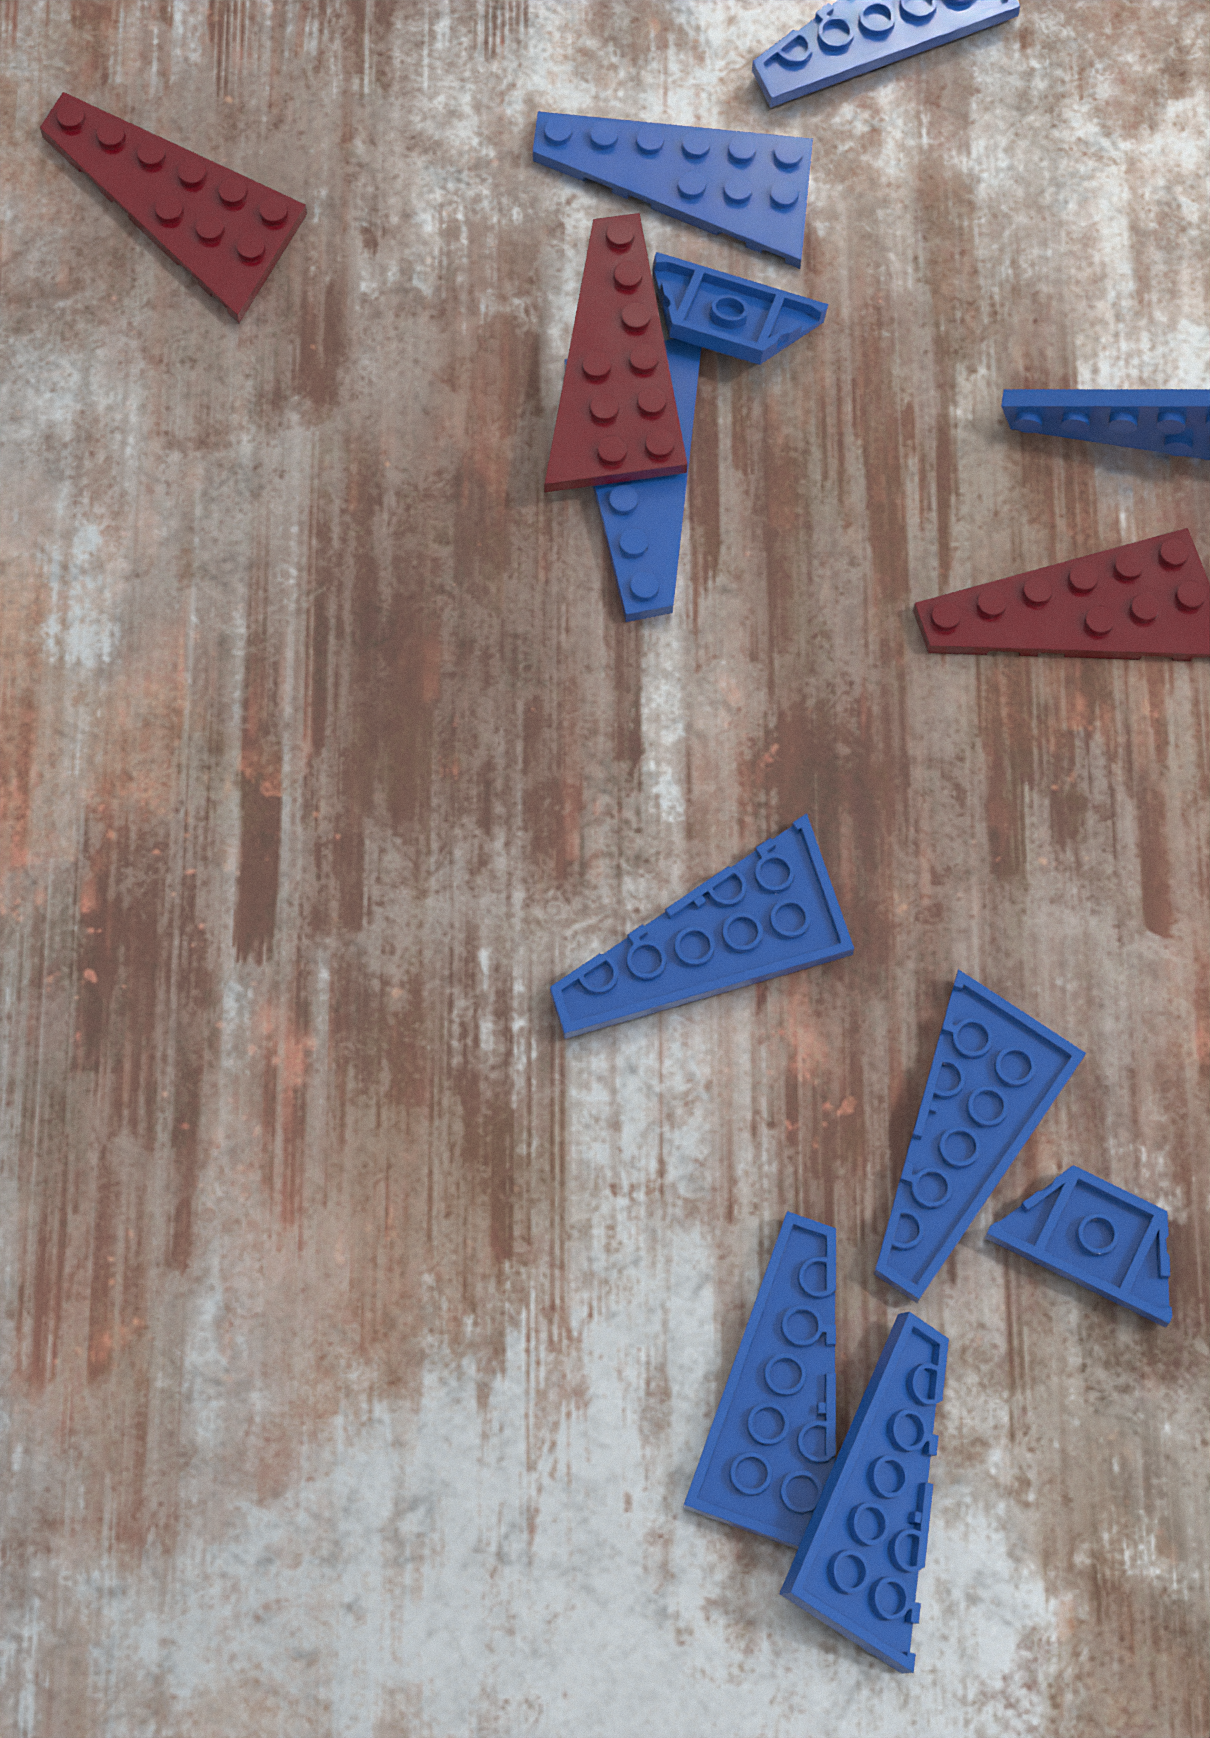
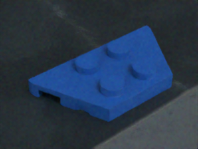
[652,252,829,365]
[984,1165,1172,1328]

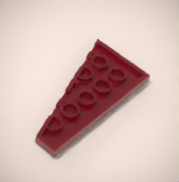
[40,92,307,323]
[544,213,688,493]
[913,528,1210,661]

